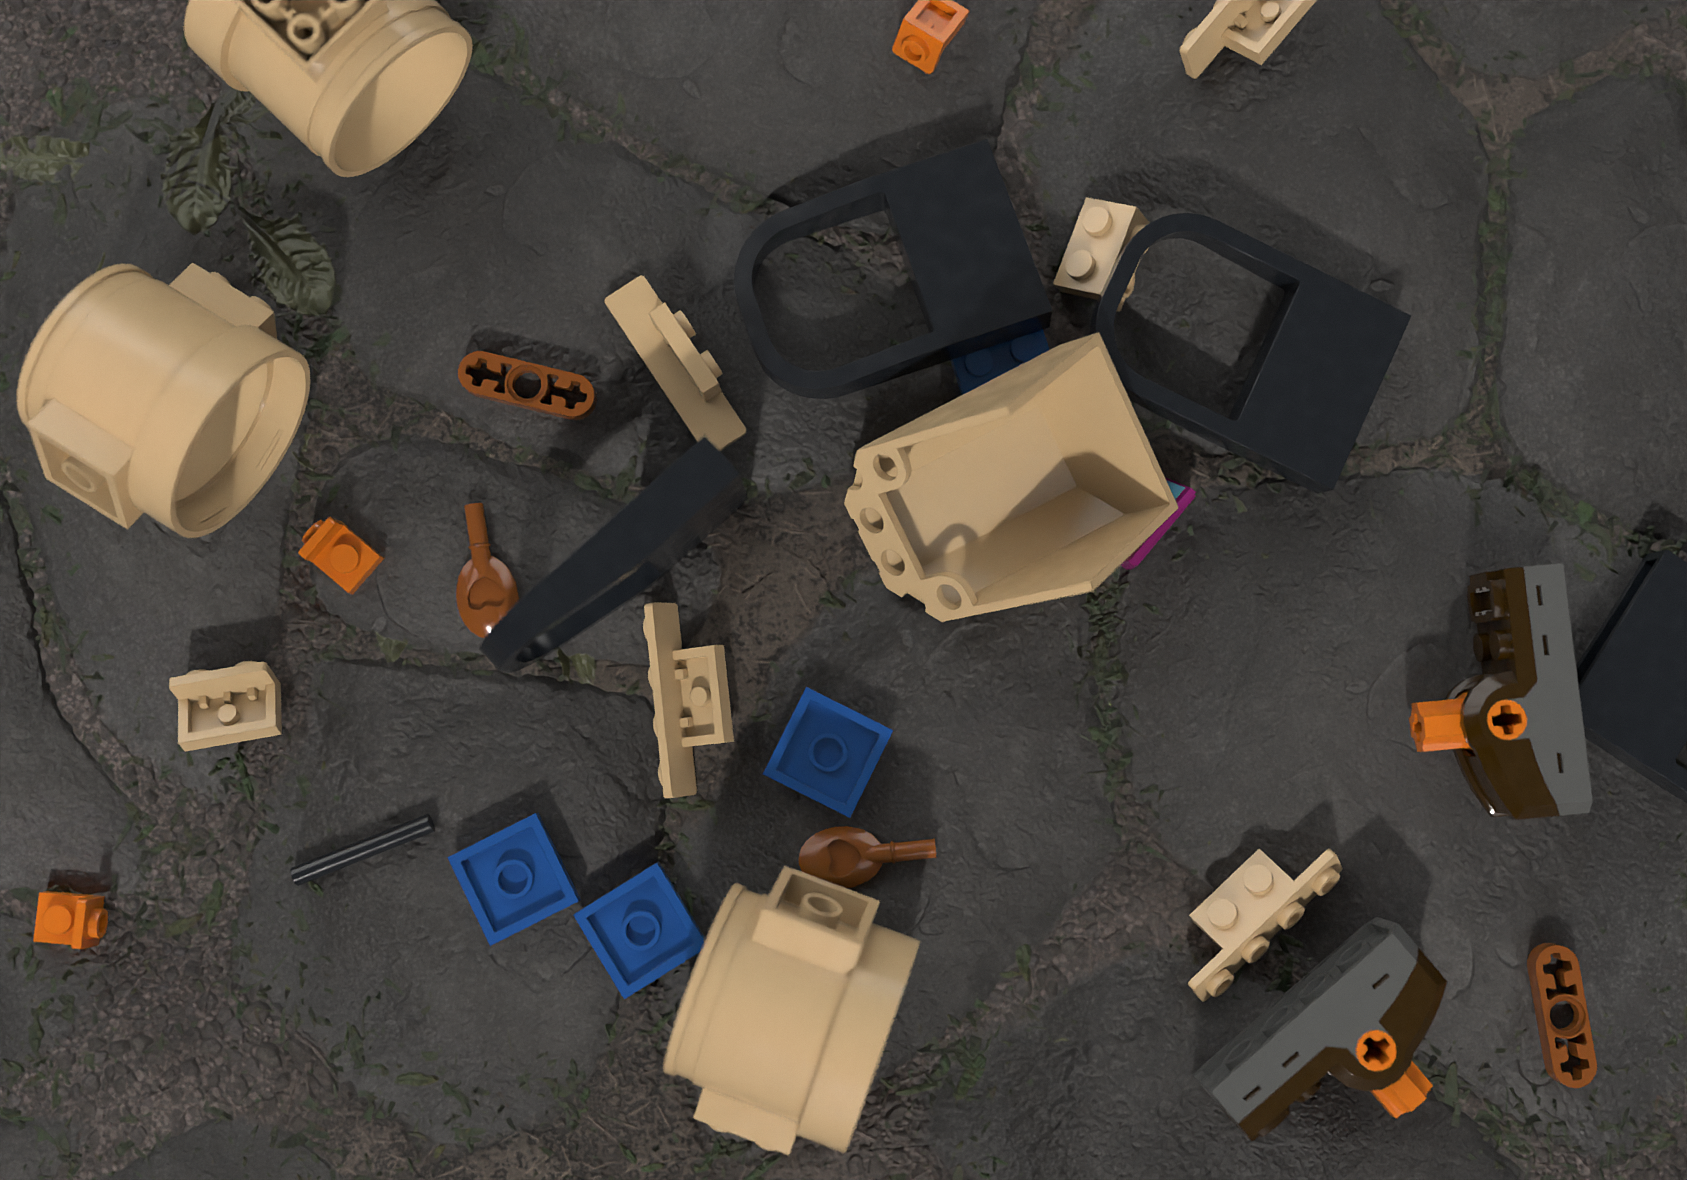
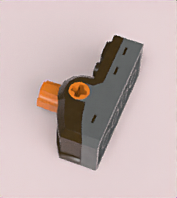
[1409,563,1593,820]
[1192,917,1448,1142]

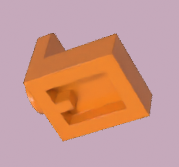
[892,0,969,74]
[298,517,384,595]
[33,891,108,950]

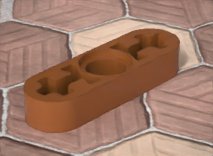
[458,351,597,420]
[1527,943,1597,1088]

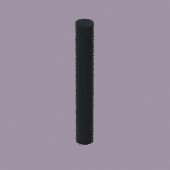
[290,814,435,886]

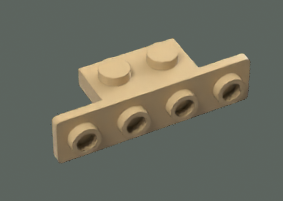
[1180,0,1317,79]
[604,276,747,451]
[643,602,734,799]
[1188,848,1342,1002]

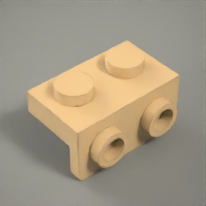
[1053,197,1150,311]
[169,661,282,752]

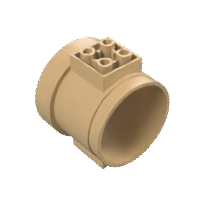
[184,0,473,177]
[17,262,310,538]
[664,866,920,1155]

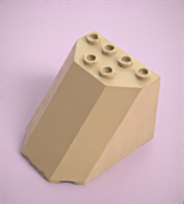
[844,332,1179,622]

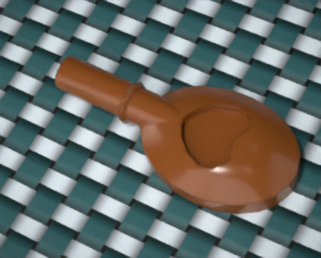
[456,503,519,638]
[799,826,937,888]

